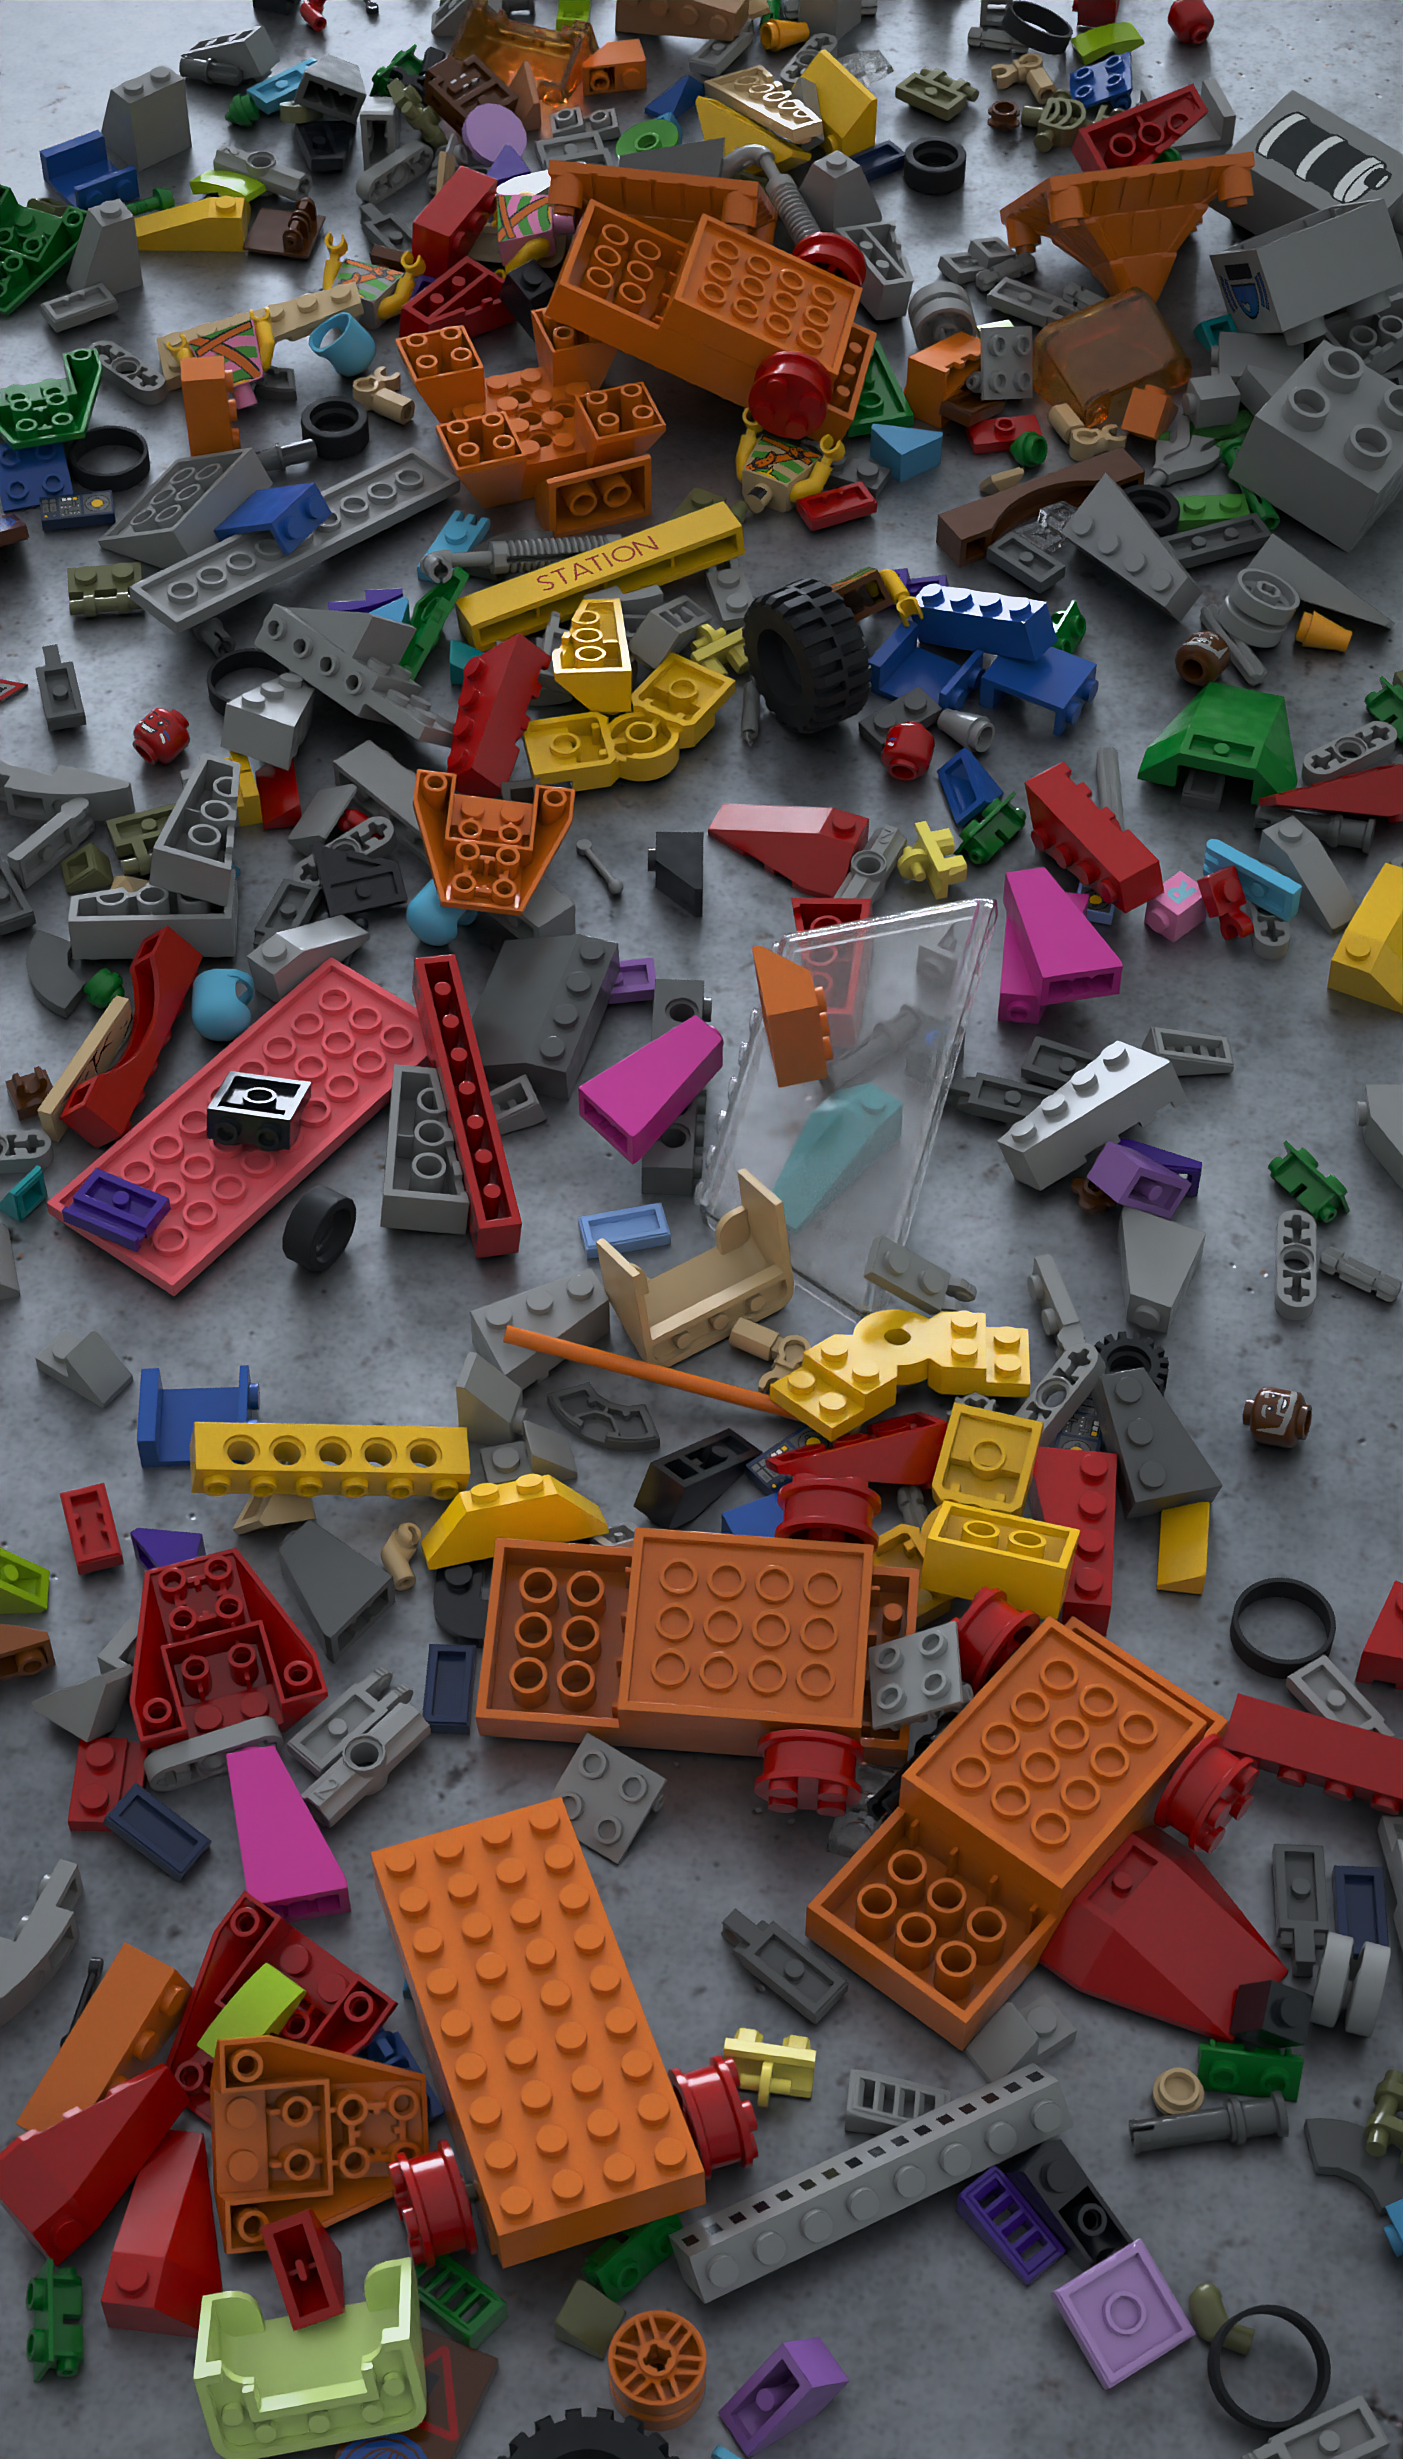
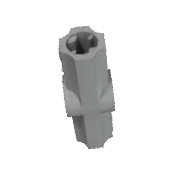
[213,144,312,202]
[834,824,907,904]
[301,1702,431,1828]

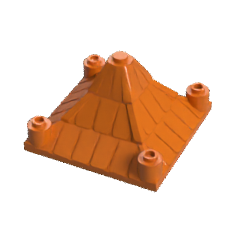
[1000,151,1255,316]
[547,160,779,246]

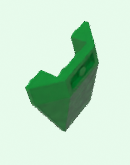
[0,184,87,316]
[0,348,103,450]
[1137,681,1298,805]

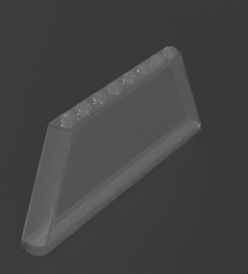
[694,897,998,1325]

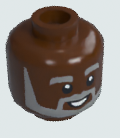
[1175,630,1231,686]
[1243,1386,1312,1448]

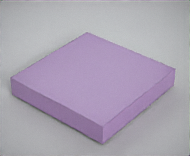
[1049,2238,1196,2390]

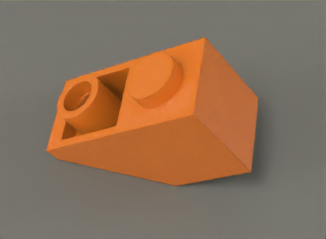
[582,39,647,96]
[1121,384,1179,442]

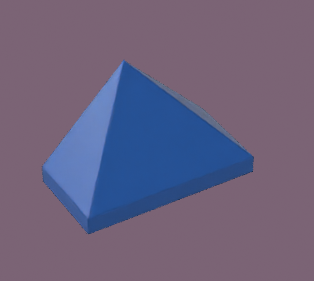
[645,75,706,119]
[937,747,1004,827]

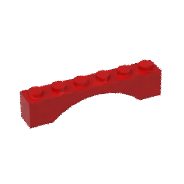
[59,926,203,1149]

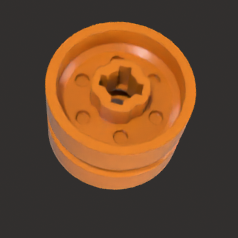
[608,2310,707,2431]

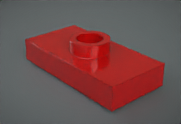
[966,414,1043,454]
[796,481,877,531]
[59,1483,124,1575]

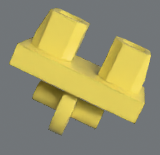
[690,624,749,676]
[897,821,967,900]
[723,2028,816,2108]

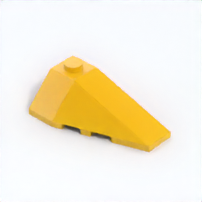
[134,196,251,252]
[552,598,631,715]
[1327,862,1403,1014]

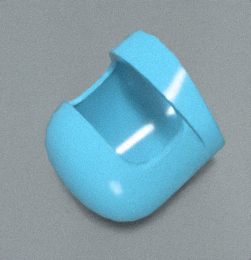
[309,312,376,377]
[406,878,481,946]
[192,969,254,1042]

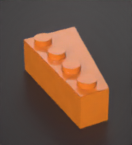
[15,1942,193,2132]

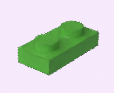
[1175,494,1250,532]

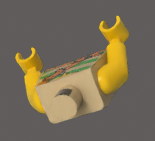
[735,407,845,513]

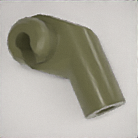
[1189,2283,1255,2356]

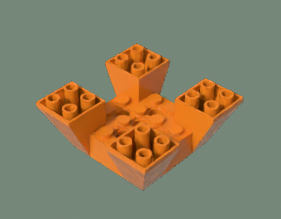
[395,306,666,509]

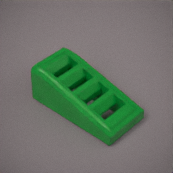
[414,2254,508,2349]

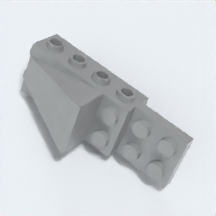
[254,604,456,748]

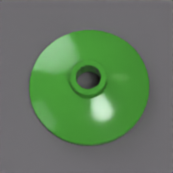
[616,119,679,159]

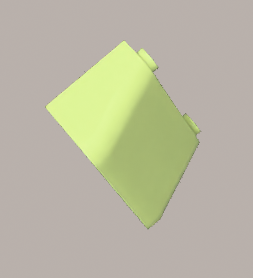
[193,2257,427,2459]

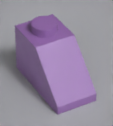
[1087,1141,1192,1219]
[718,2337,849,2457]

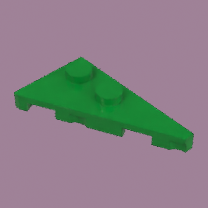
[847,340,914,437]
[399,566,469,681]

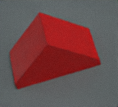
[260,2209,345,2331]

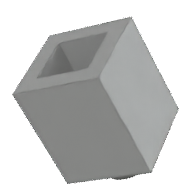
[1182,373,1241,428]

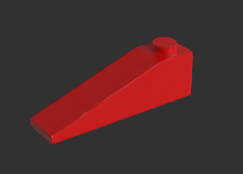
[101,2129,223,2339]

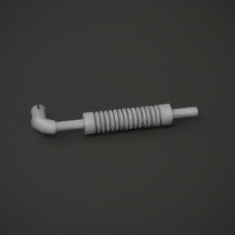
[721,144,821,247]
[420,534,622,583]

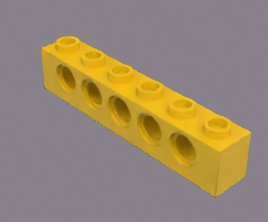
[190,1422,471,1500]

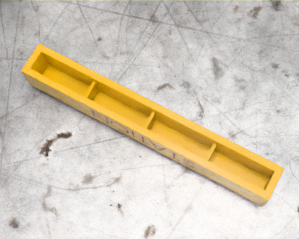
[455,501,745,652]

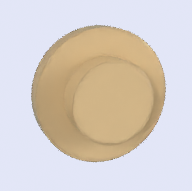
[1152,2067,1204,2115]

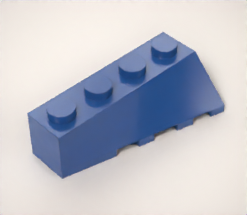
[911,584,1057,662]

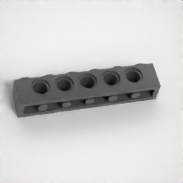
[642,979,712,1196]

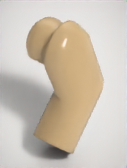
[381,1522,422,1591]

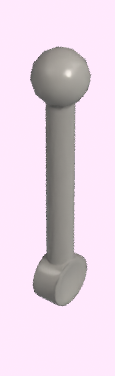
[576,839,624,894]

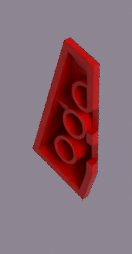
[1071,84,1208,173]
[1259,763,1403,823]
[708,804,869,898]
[765,1411,949,1489]
[0,2063,191,2267]

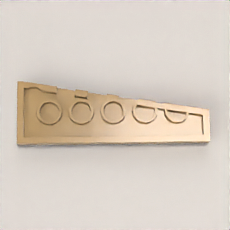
[704,65,823,144]
[156,282,364,391]

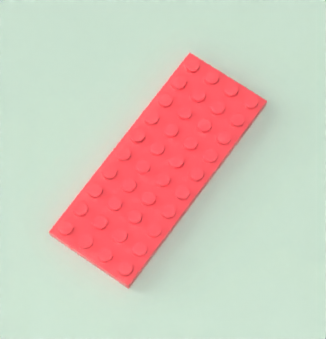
[47,957,430,1297]

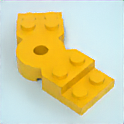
[521,652,736,791]
[769,1309,1030,1442]
[873,1402,1043,1630]

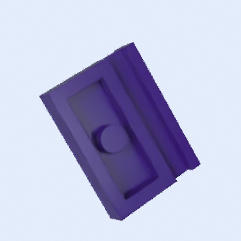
[62,1168,171,1252]

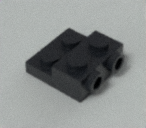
[207,1071,311,1151]

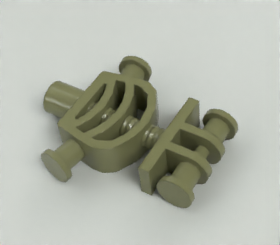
[1021,89,1125,152]

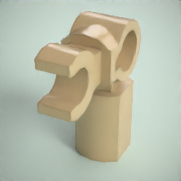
[991,53,1057,105]
[353,366,415,425]
[1048,403,1127,462]
[729,1317,811,1394]

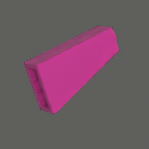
[1003,867,1123,1006]
[997,892,1089,1024]
[578,1015,724,1165]
[226,1745,351,1923]

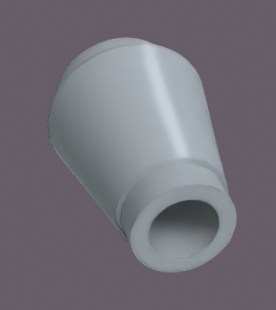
[937,708,995,752]

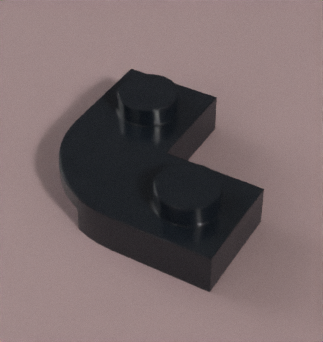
[433,1560,489,1648]

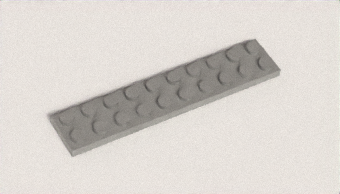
[129,447,460,634]

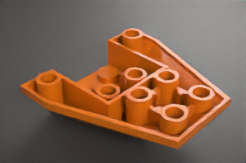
[413,769,575,916]
[210,2035,429,2254]

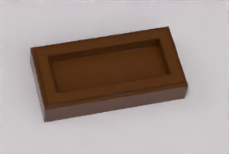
[939,390,1006,427]

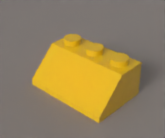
[791,49,877,157]
[919,1500,1080,1619]

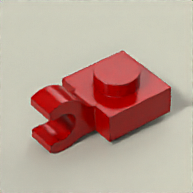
[1197,866,1254,941]

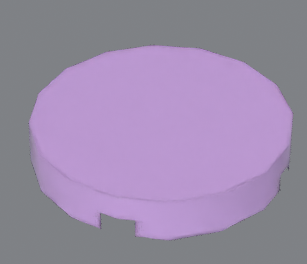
[462,103,527,168]

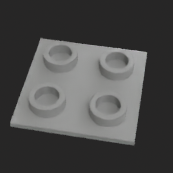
[966,326,1033,400]
[868,1621,974,1731]
[548,1732,667,1864]

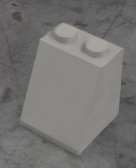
[101,64,192,172]

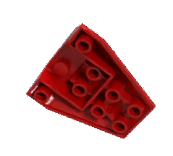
[129,1548,328,1750]
[1039,1825,1289,2044]
[165,1890,398,2125]

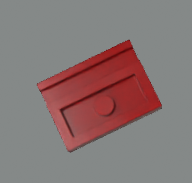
[67,1738,151,1832]

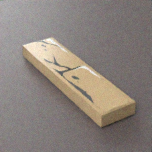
[37,995,134,1142]

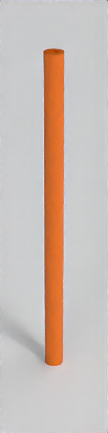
[503,1325,802,1422]

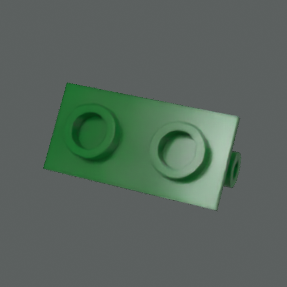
[369,44,423,97]
[1051,600,1086,654]
[1364,676,1403,745]
[954,791,1027,864]
[1268,1141,1350,1223]
[1197,2038,1304,2101]
[581,2213,684,2303]
[26,2258,84,2382]

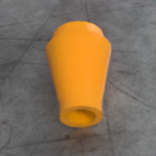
[760,19,809,52]
[1294,611,1352,653]

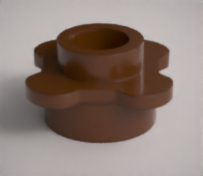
[987,100,1020,130]
[1071,1177,1118,1215]

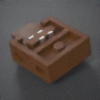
[423,54,519,138]

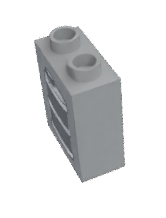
[1208,89,1403,237]

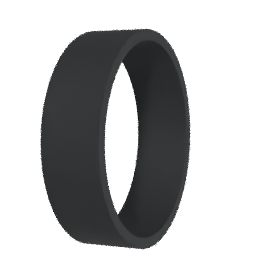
[1002,0,1073,55]
[69,425,150,493]
[207,648,290,716]
[1230,1578,1336,1679]
[1207,2305,1331,2431]

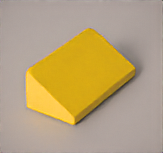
[1156,1502,1210,1594]

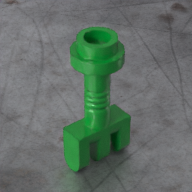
[125,187,175,216]

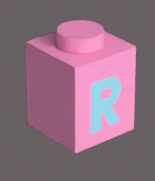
[1144,871,1207,943]

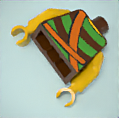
[829,566,924,627]

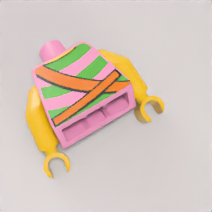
[491,191,575,279]
[166,307,275,410]

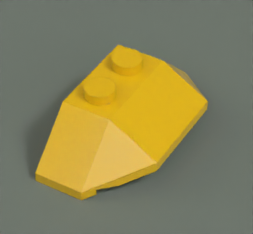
[695,96,812,177]
[420,1474,609,1570]

